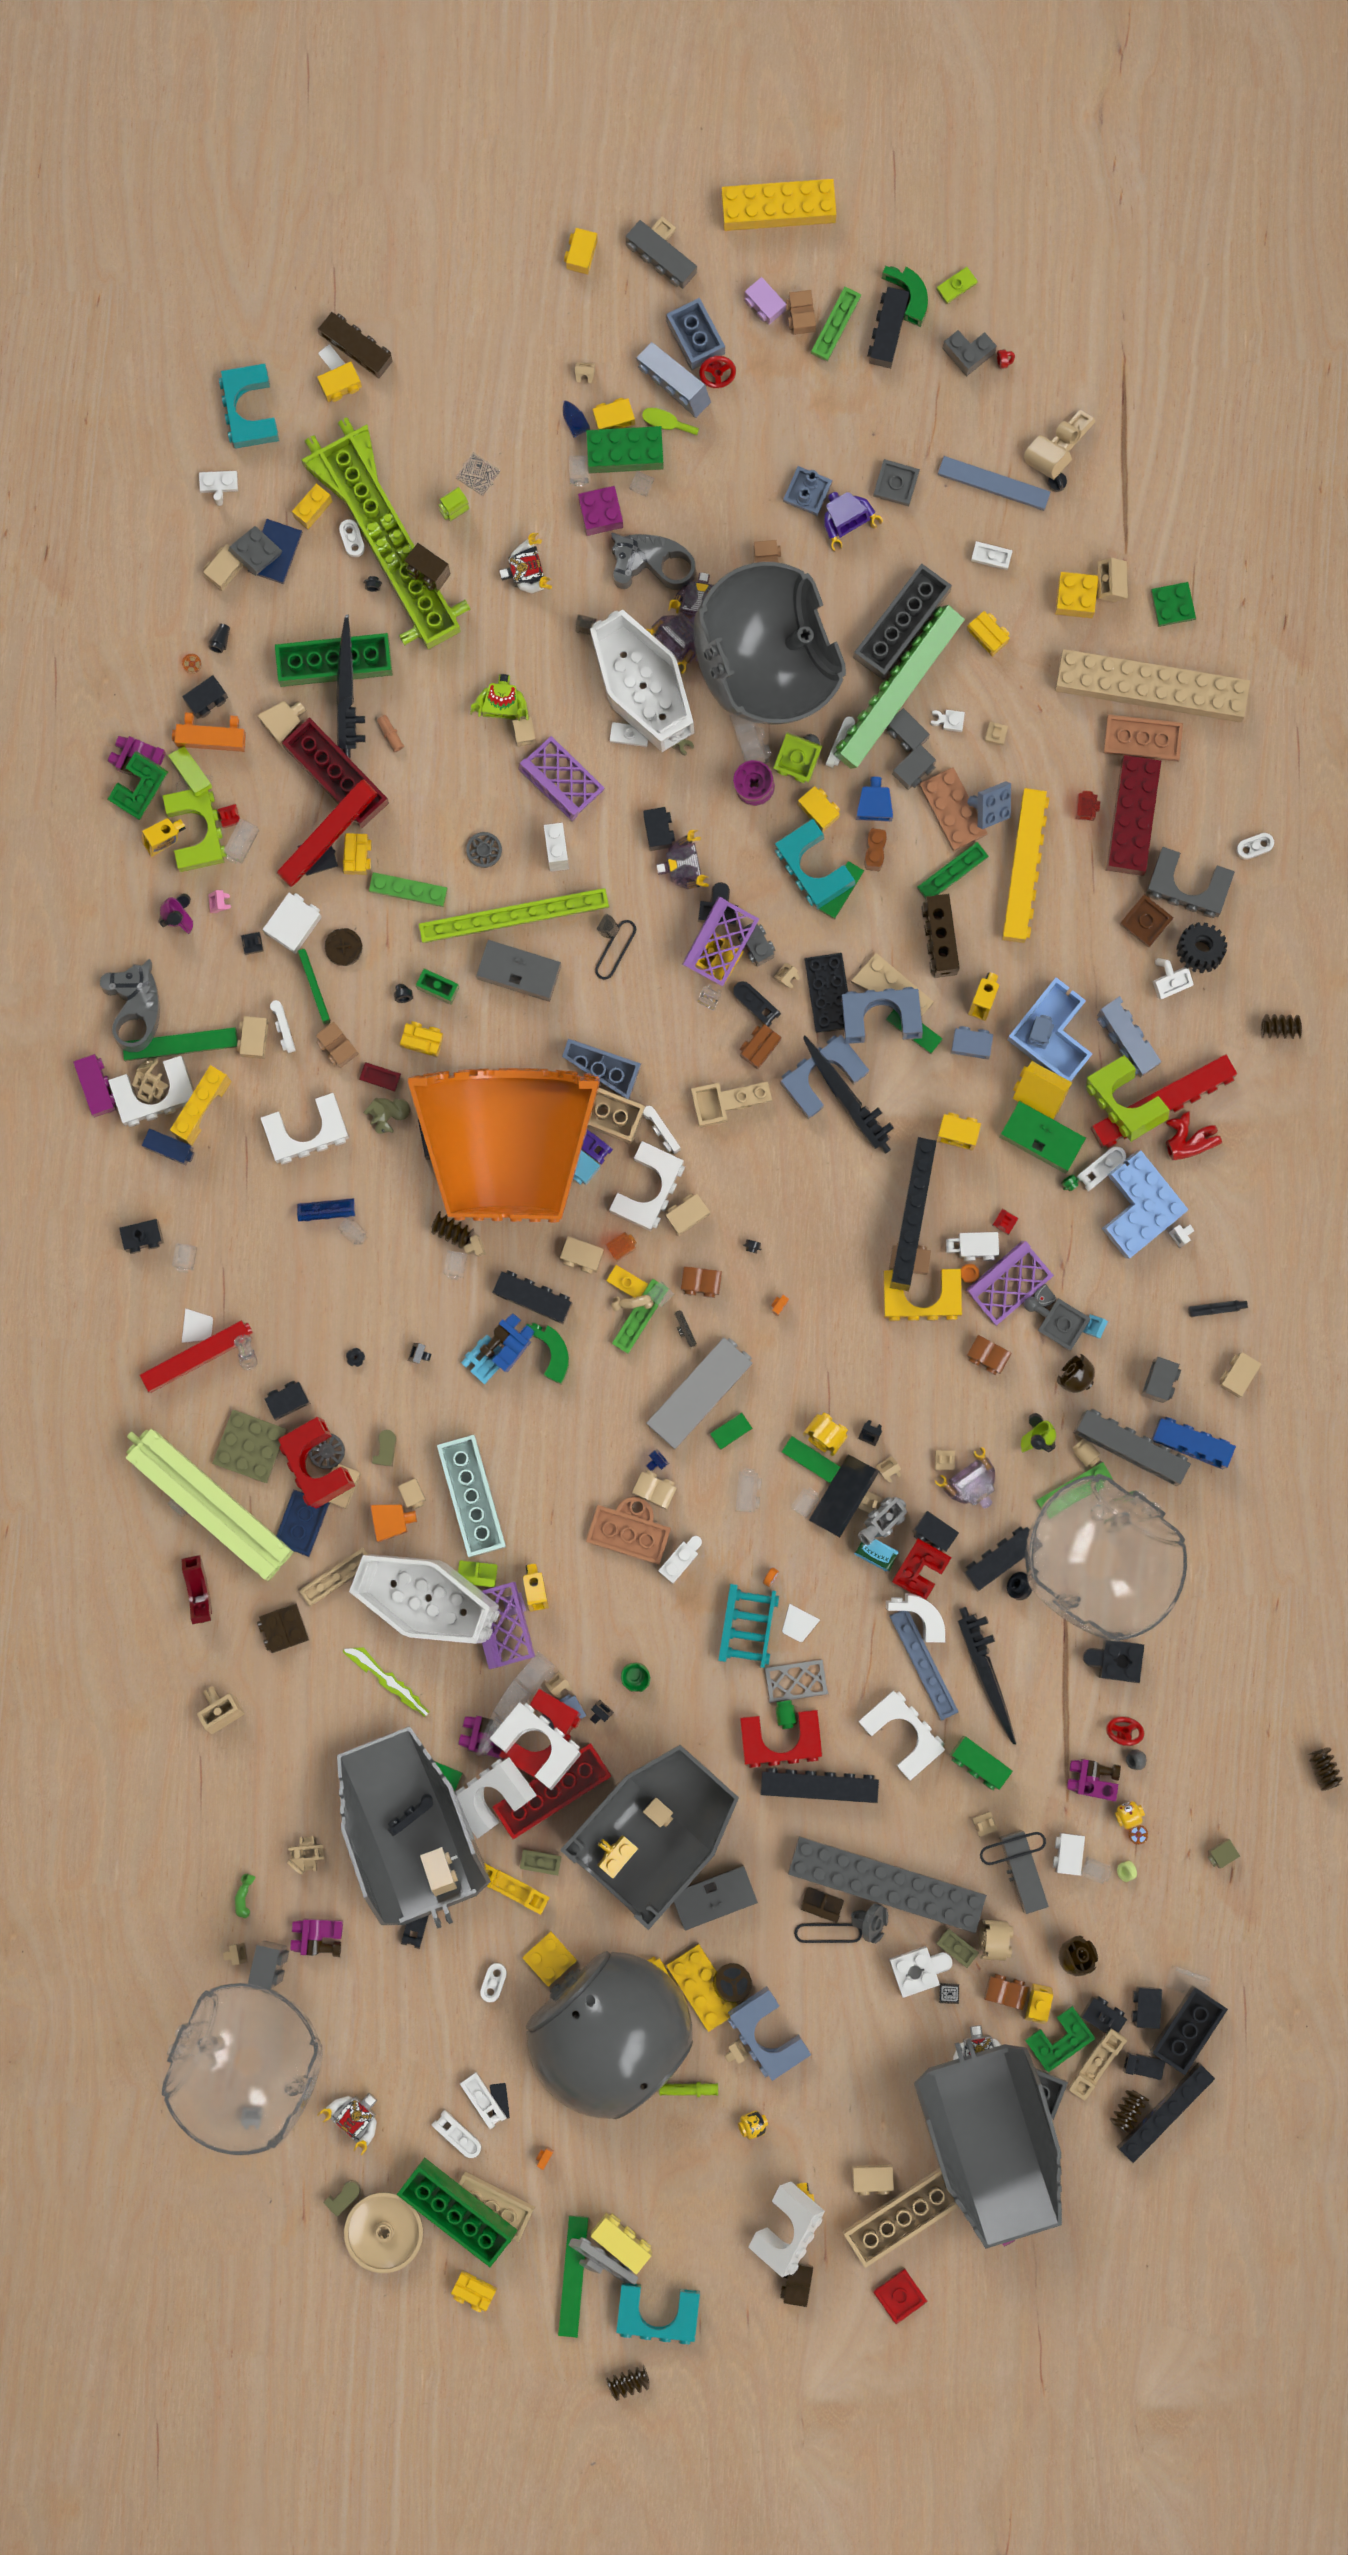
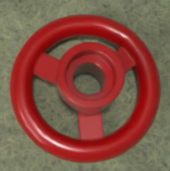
[699,356,736,388]
[1106,1717,1145,1746]

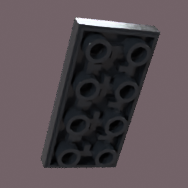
[804,953,848,1033]
[809,1454,880,1538]

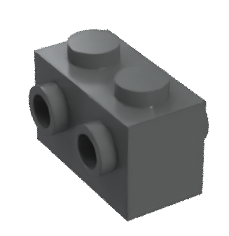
[738,923,776,967]

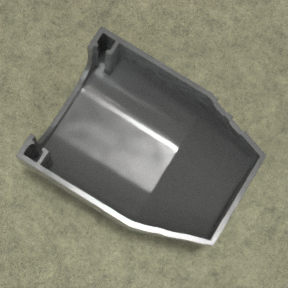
[560,1745,739,1930]

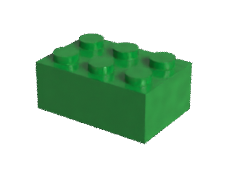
[949,1736,1013,1791]

